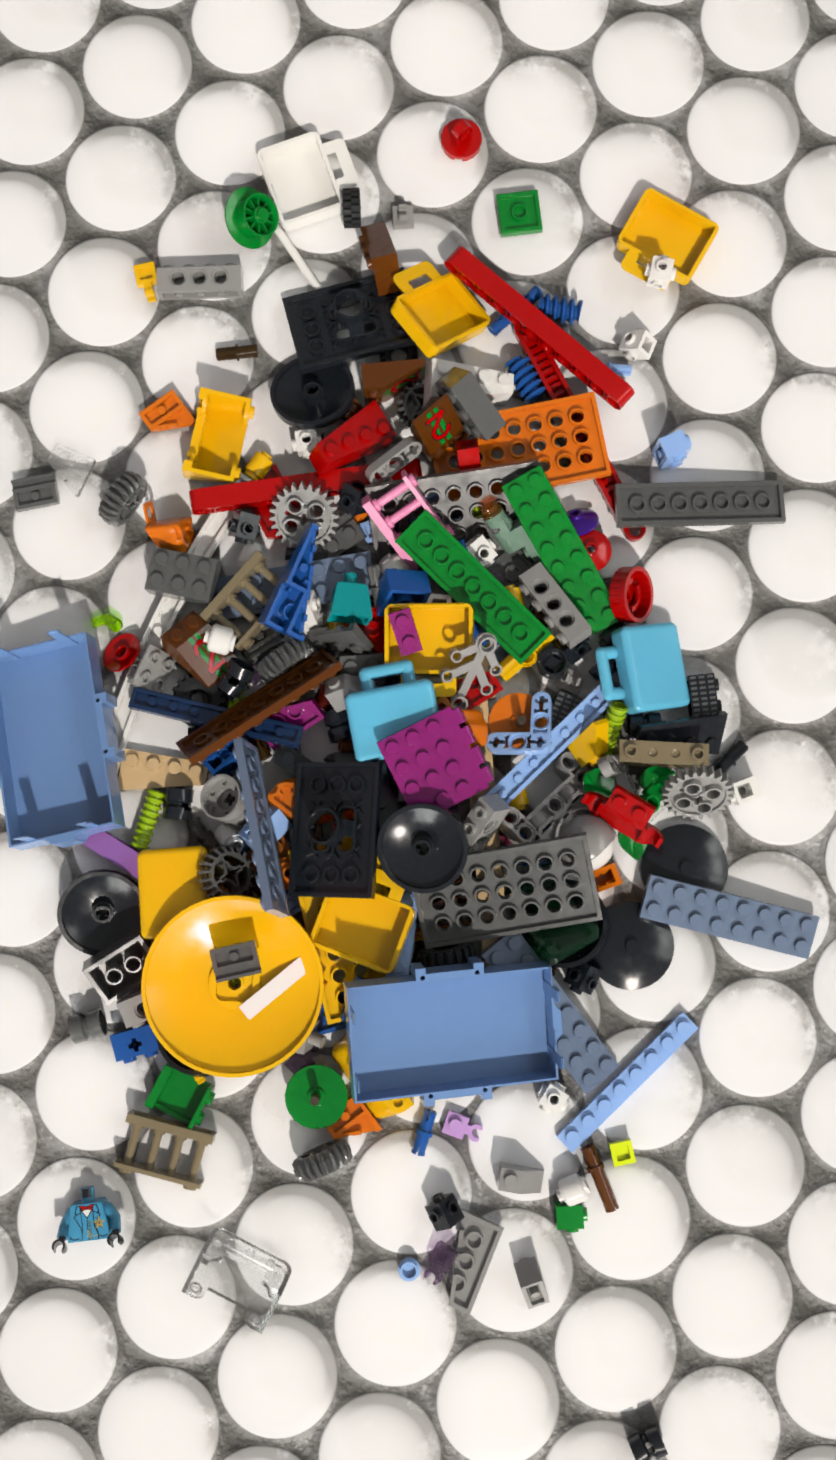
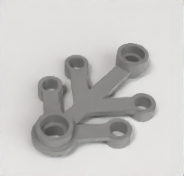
[439,632,503,709]

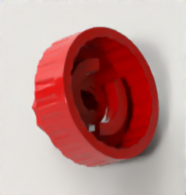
[607,566,653,623]

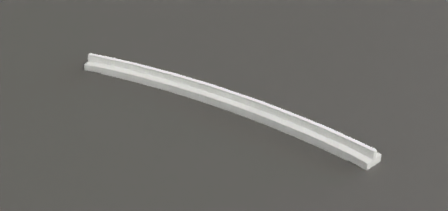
[113,473,253,774]

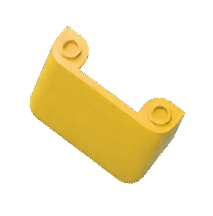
[182,387,255,484]
[332,1035,414,1119]

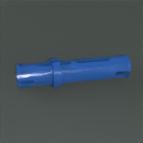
[487,285,543,337]

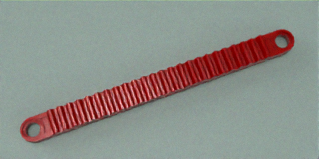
[513,325,646,542]

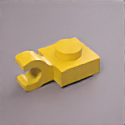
[133,261,157,303]

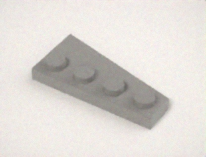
[449,1209,504,1315]

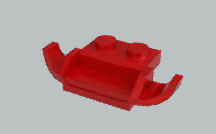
[581,784,664,848]

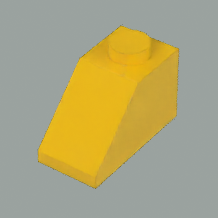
[567,718,609,768]

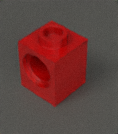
[455,438,481,470]

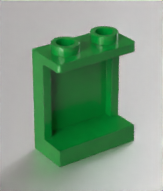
[144,1063,216,1130]

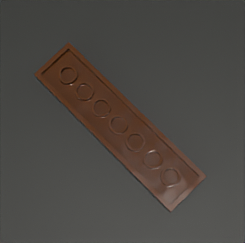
[176,648,343,765]

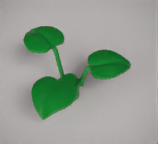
[582,766,675,860]

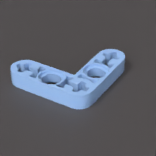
[486,691,552,755]

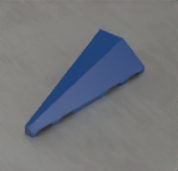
[257,523,319,642]

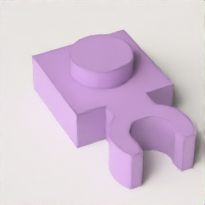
[441,1109,483,1142]

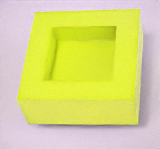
[608,1138,636,1167]

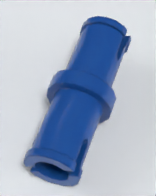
[411,1108,437,1156]

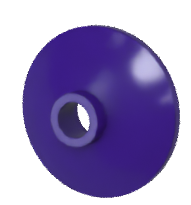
[566,508,599,536]

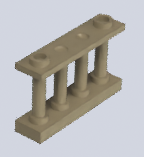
[200,550,279,652]
[612,739,709,769]
[113,1109,217,1191]

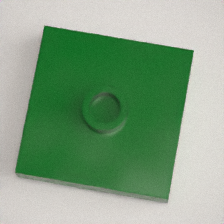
[496,190,543,237]

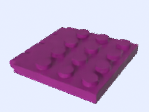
[376,706,495,809]

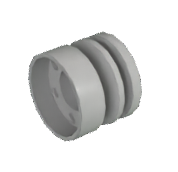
[200,774,247,825]

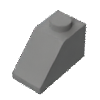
[325,673,376,712]
[497,1162,544,1194]
[513,1256,550,1309]

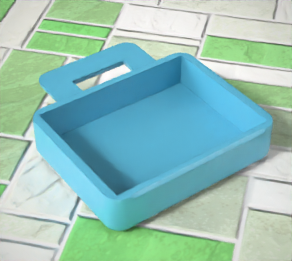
[595,622,690,715]
[345,659,439,762]

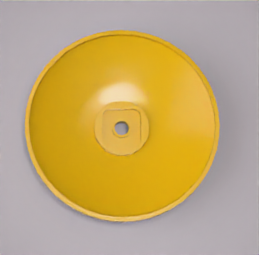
[141,895,324,1078]

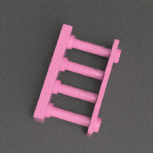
[361,469,455,570]

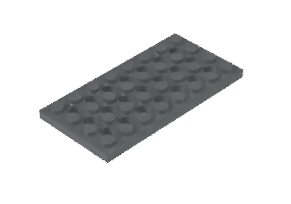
[364,458,539,564]
[413,832,603,949]

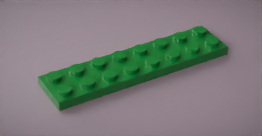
[501,465,618,637]
[395,510,552,665]

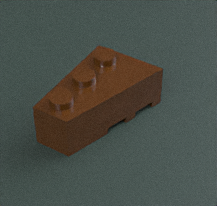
[358,221,401,296]

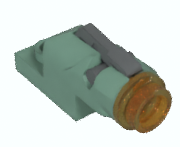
[481,501,541,563]

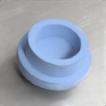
[398,1257,420,1281]

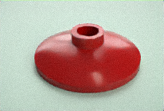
[579,530,612,571]
[103,633,140,672]

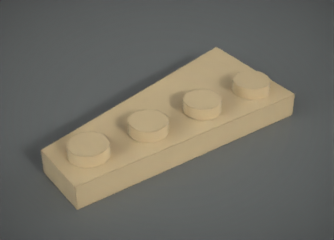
[118,748,209,791]

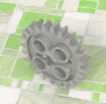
[269,481,340,550]
[661,764,735,820]

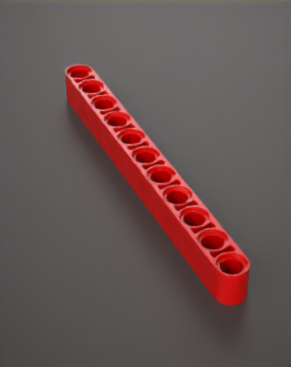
[444,246,635,410]
[189,458,423,515]

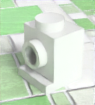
[731,775,763,806]

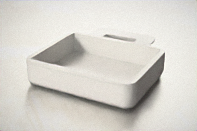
[257,131,359,231]

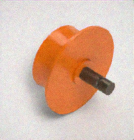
[488,693,547,748]

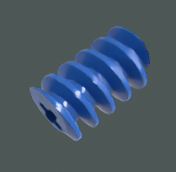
[538,293,583,326]
[504,356,546,405]

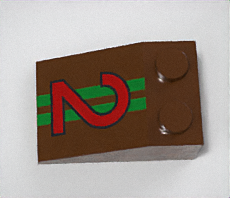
[361,358,426,405]
[412,393,463,461]
[161,610,237,689]

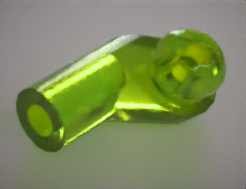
[91,613,123,632]

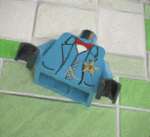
[52,1186,124,1254]

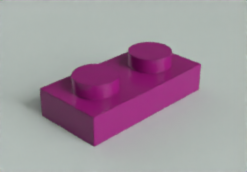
[388,607,423,657]

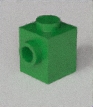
[554,1201,588,1233]

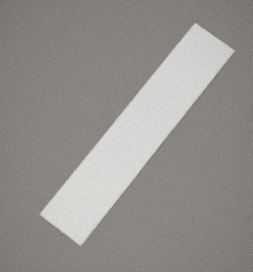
[239,957,306,1020]

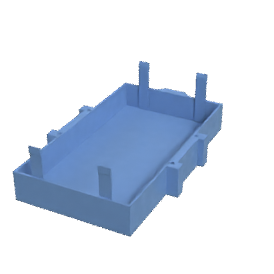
[0,629,126,850]
[343,956,564,1107]

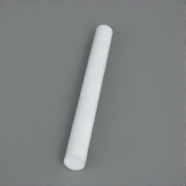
[275,223,323,290]

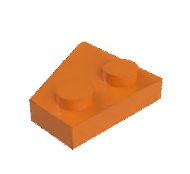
[138,389,196,433]
[325,1097,382,1139]

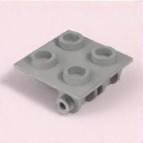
[127,643,176,693]

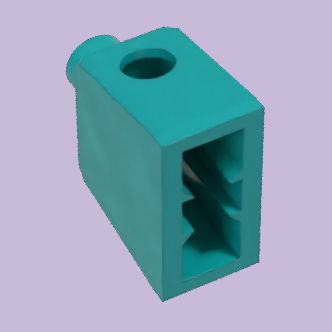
[327,572,373,626]

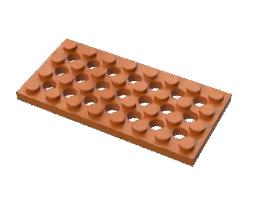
[433,392,612,499]

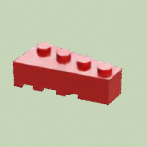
[309,400,396,475]

